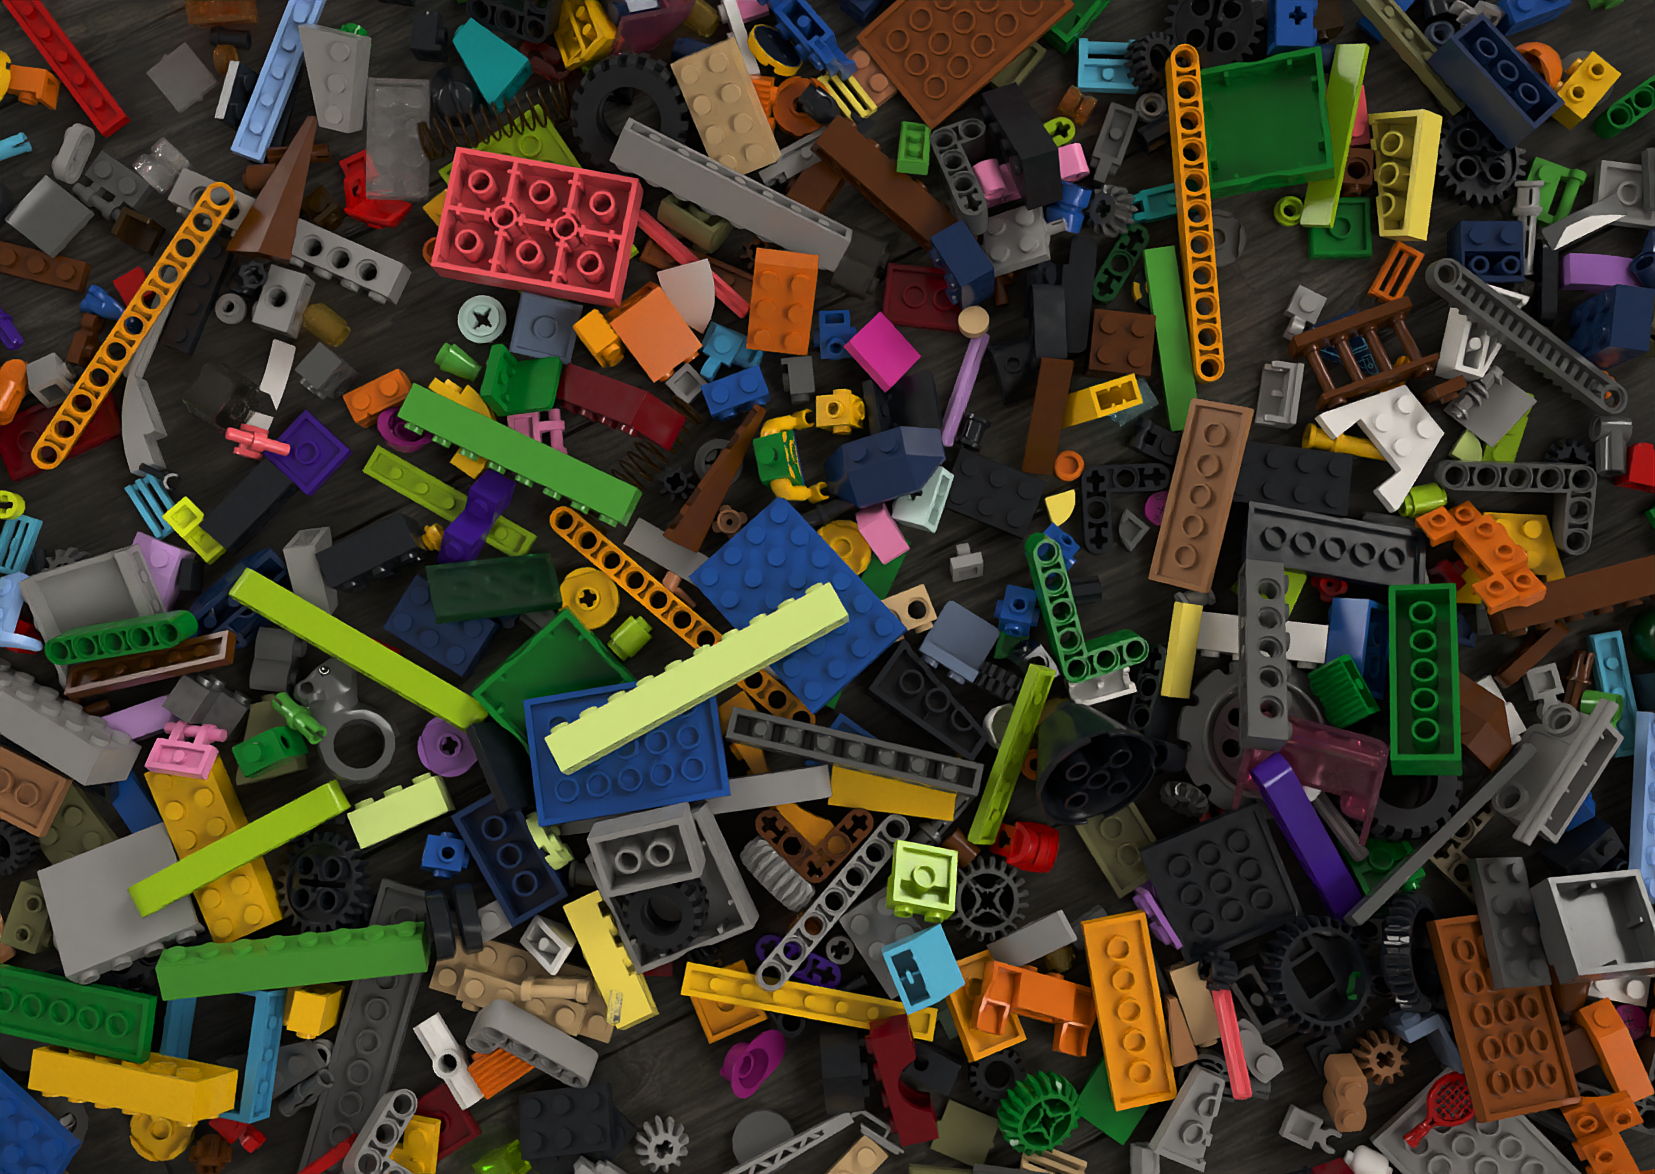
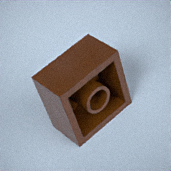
[1083,309,1156,384]

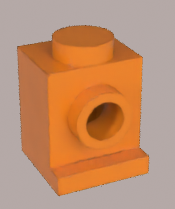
[7,65,61,110]

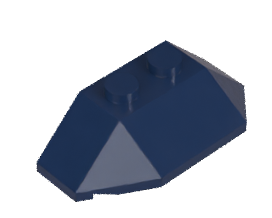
[823,426,946,509]
[186,547,292,649]

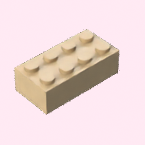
[670,36,781,175]

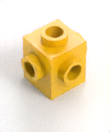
[816,389,866,435]

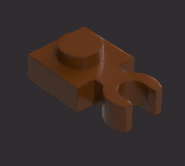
[66,312,105,369]
[1420,375,1468,406]

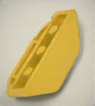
[554,0,624,71]

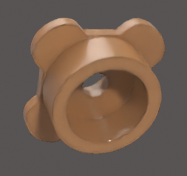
[712,505,748,539]

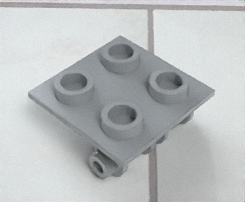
[1443,365,1537,447]

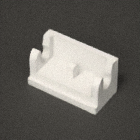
[1063,667,1137,705]

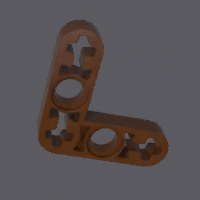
[755,808,874,883]

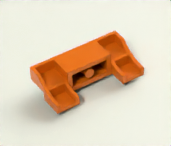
[1414,500,1547,615]
[970,960,1097,1057]
[1559,1090,1655,1174]

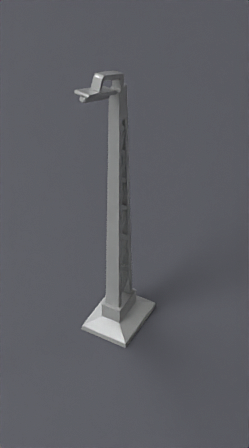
[723,1109,904,1174]

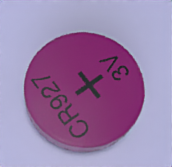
[1144,491,1169,527]
[1615,1003,1647,1041]

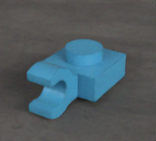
[700,325,745,382]

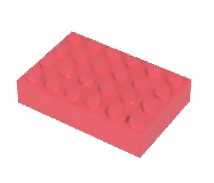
[431,146,644,309]

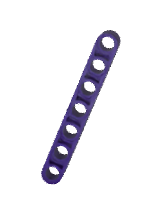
[1249,751,1362,925]

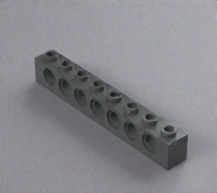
[726,706,984,798]

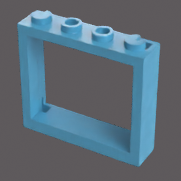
[159,988,288,1124]

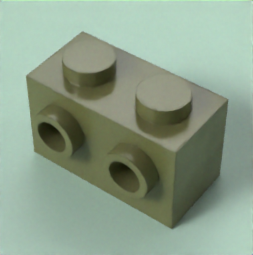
[0,878,54,954]

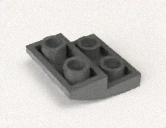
[4,175,95,259]

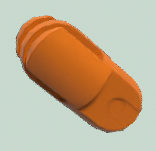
[0,359,29,425]

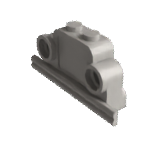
[1492,698,1624,846]

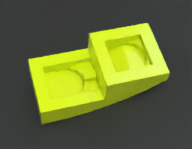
[162,496,227,565]

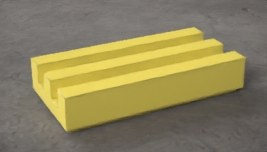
[817,73,877,123]

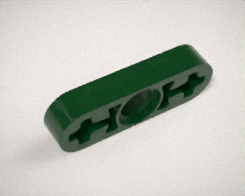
[1092,224,1149,305]

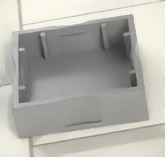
[585,801,759,975]

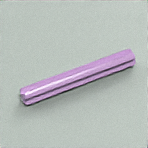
[940,333,990,447]

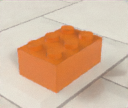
[746,248,819,356]

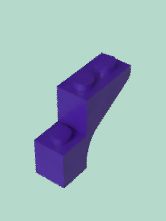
[435,468,516,586]

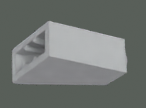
[283,527,338,615]

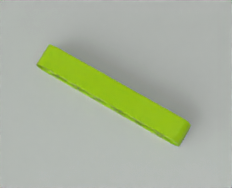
[127,780,351,918]

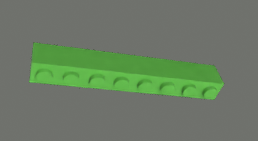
[397,383,642,527]
[155,921,430,1001]

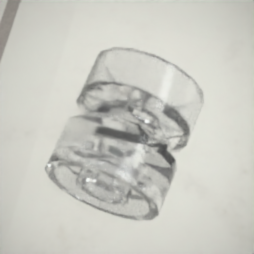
[132,136,193,195]

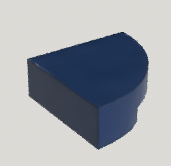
[1457,612,1476,648]

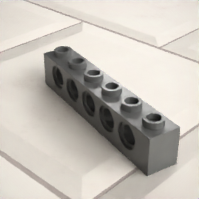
[1238,559,1293,752]

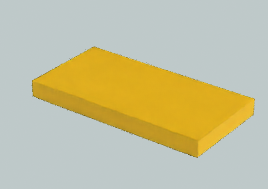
[827,758,960,821]

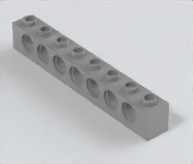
[167,167,412,305]

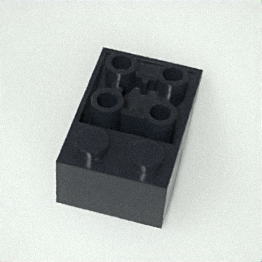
[1539,817,1629,877]

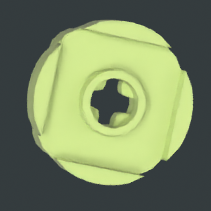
[526,809,574,870]

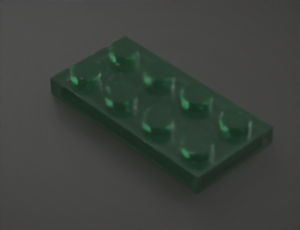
[425,552,563,624]

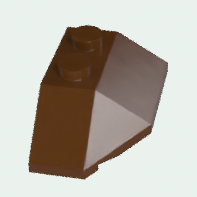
[1383,672,1512,773]

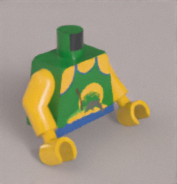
[753,409,829,504]

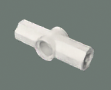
[413,1012,484,1110]

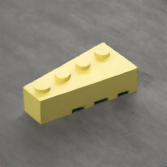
[1368,109,1443,241]
[563,890,659,1030]

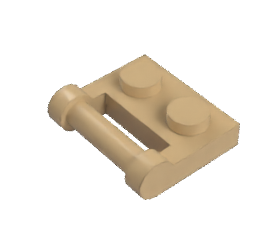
[521,974,594,1003]

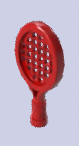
[1403,1071,1475,1149]

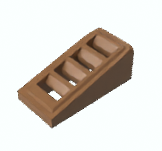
[1163,993,1199,1067]

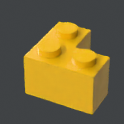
[283,983,346,1039]

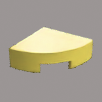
[1044,489,1075,526]

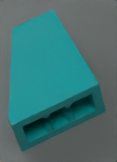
[452,18,533,116]

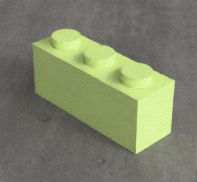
[347,772,455,849]

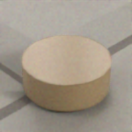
[958,306,989,338]

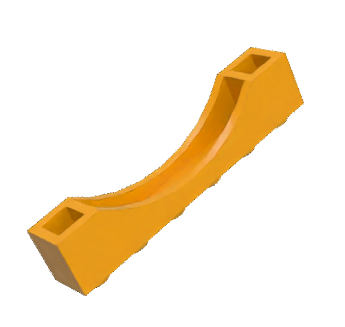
[718,690,847,869]

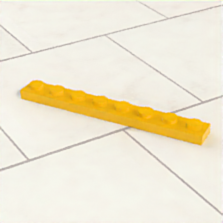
[681,962,938,1041]

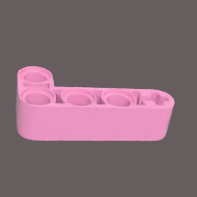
[972,143,1090,208]

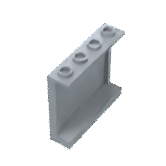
[19,543,167,689]
[37,822,205,984]

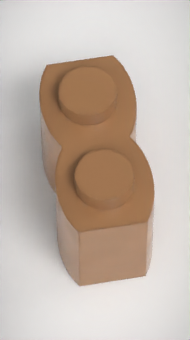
[1323,1053,1368,1132]

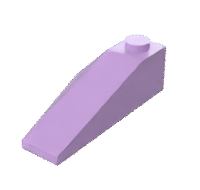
[132,532,196,612]

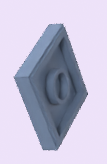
[509,290,583,365]

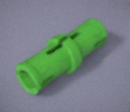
[271,692,327,744]

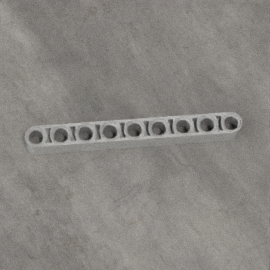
[560,764,832,835]

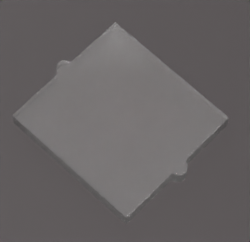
[146,42,219,114]

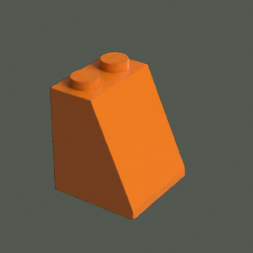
[603,281,703,383]

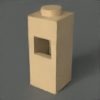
[1163,960,1221,1047]

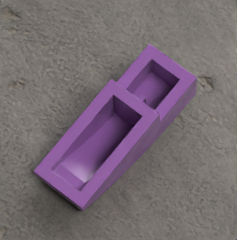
[1559,253,1644,293]

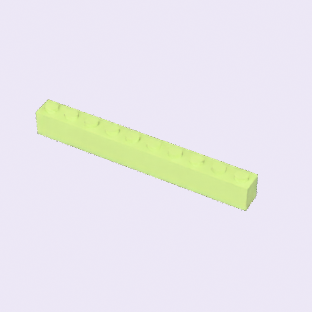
[544,582,849,776]

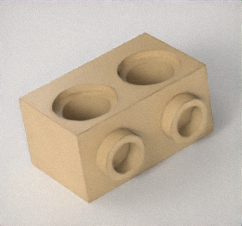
[881,584,938,643]

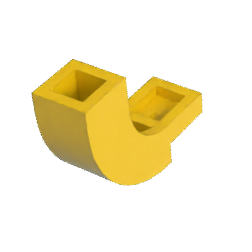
[428,377,497,481]

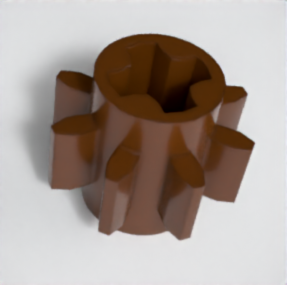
[740,234,777,273]
[189,1134,233,1174]

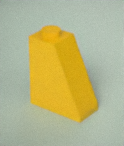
[1061,373,1143,429]

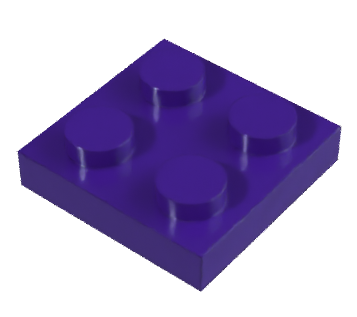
[263,409,353,497]

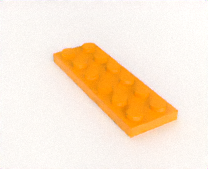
[1080,909,1177,1111]

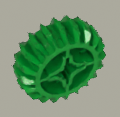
[997,1070,1082,1157]

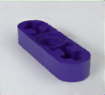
[756,933,841,989]

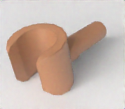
[662,571,697,609]

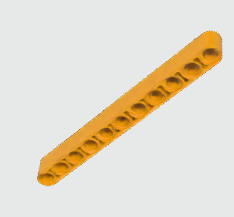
[1165,44,1224,384]
[31,182,236,469]
[550,506,816,725]

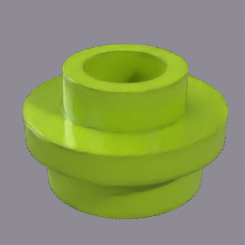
[1274,196,1304,227]

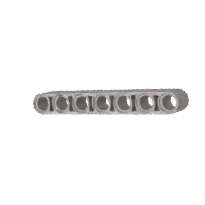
[755,814,910,992]

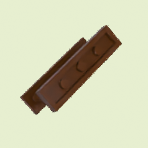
[1287,295,1440,412]

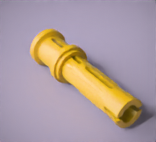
[1302,423,1388,462]

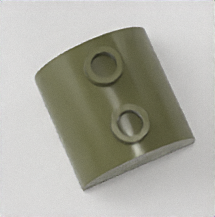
[657,193,734,254]

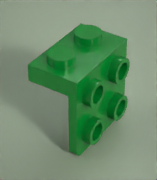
[480,344,563,417]

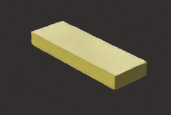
[1161,602,1203,699]

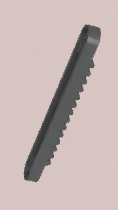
[1425,258,1628,415]

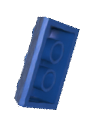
[1325,597,1389,700]

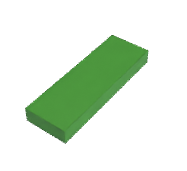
[896,122,931,175]

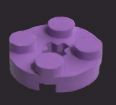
[418,717,479,777]

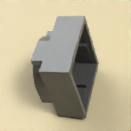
[1530,869,1655,985]

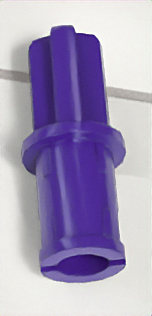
[0,307,24,351]

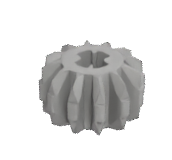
[634,1115,689,1173]

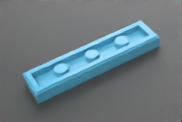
[1586,630,1637,758]

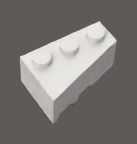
[1435,284,1530,382]

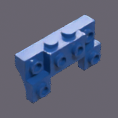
[757,0,857,82]

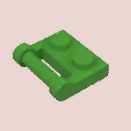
[1511,156,1587,228]

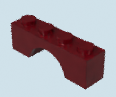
[865,1013,939,1147]

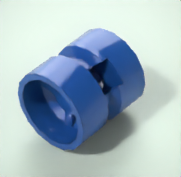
[1044,181,1093,233]

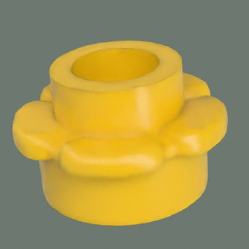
[422,523,444,552]

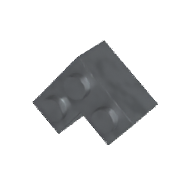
[162,673,252,741]

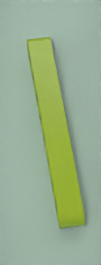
[228,567,489,734]

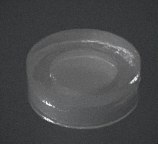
[606,990,623,1024]

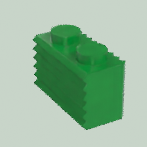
[1307,654,1381,731]

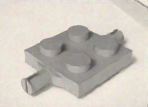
[980,205,1068,277]

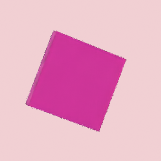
[843,311,921,392]

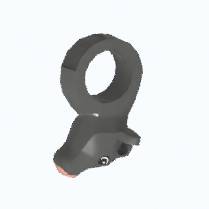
[293,656,400,785]

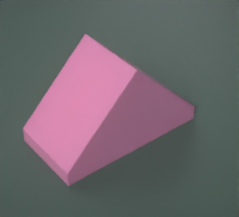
[855,502,910,565]

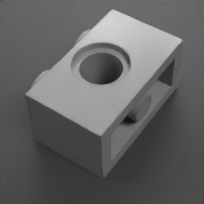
[252,264,316,339]

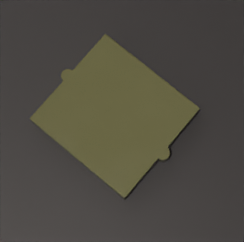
[930,1098,999,1167]

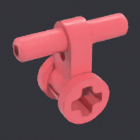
[225,423,290,461]

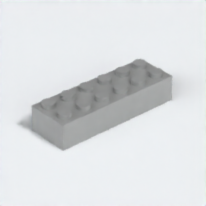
[0,658,142,786]

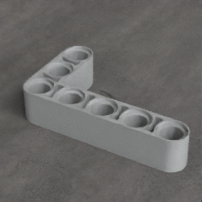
[343,1089,417,1174]

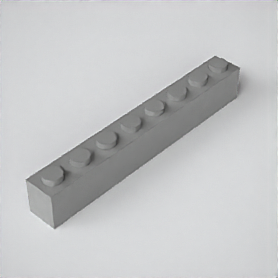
[609,117,853,272]

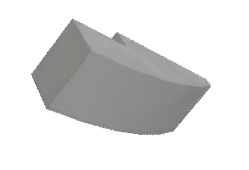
[122,374,167,477]
[986,910,1077,967]

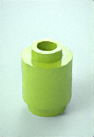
[1397,483,1447,519]
[607,615,653,661]

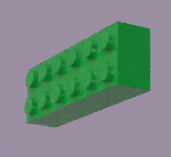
[1389,583,1462,776]

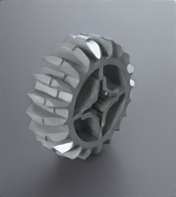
[740,835,816,912]

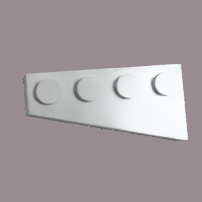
[1196,612,1328,670]

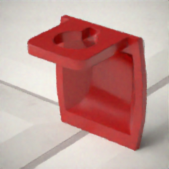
[344,168,412,229]
[989,821,1059,873]

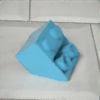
[881,923,965,1015]

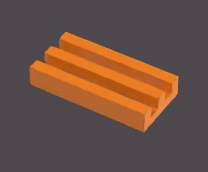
[1367,240,1425,303]

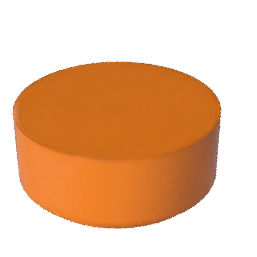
[1053,450,1084,482]

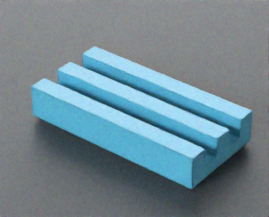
[124,474,175,540]
[0,515,43,575]

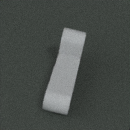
[465,999,598,1088]

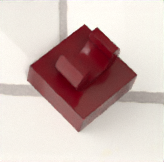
[1426,558,1468,591]

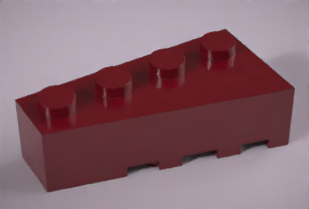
[555,363,686,451]

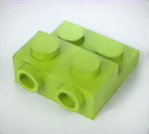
[886,839,958,923]

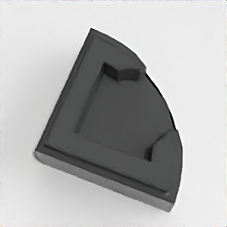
[1118,509,1150,552]

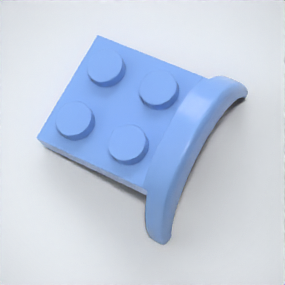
[0,572,43,652]

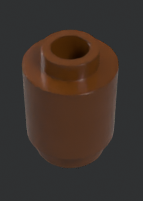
[242,163,278,196]

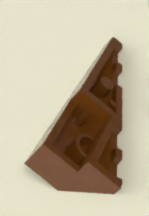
[226,116,318,265]
[663,403,767,553]

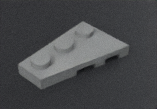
[1148,1064,1226,1173]

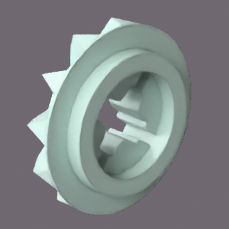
[458,295,507,344]

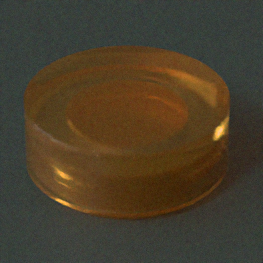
[213,44,239,76]

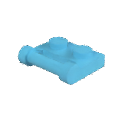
[1076,38,1138,94]

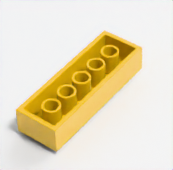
[144,747,286,944]
[28,1044,239,1127]

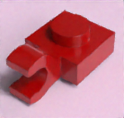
[208,1097,267,1153]

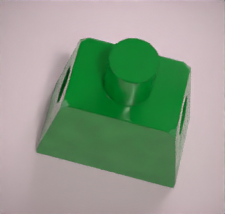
[232,725,310,779]

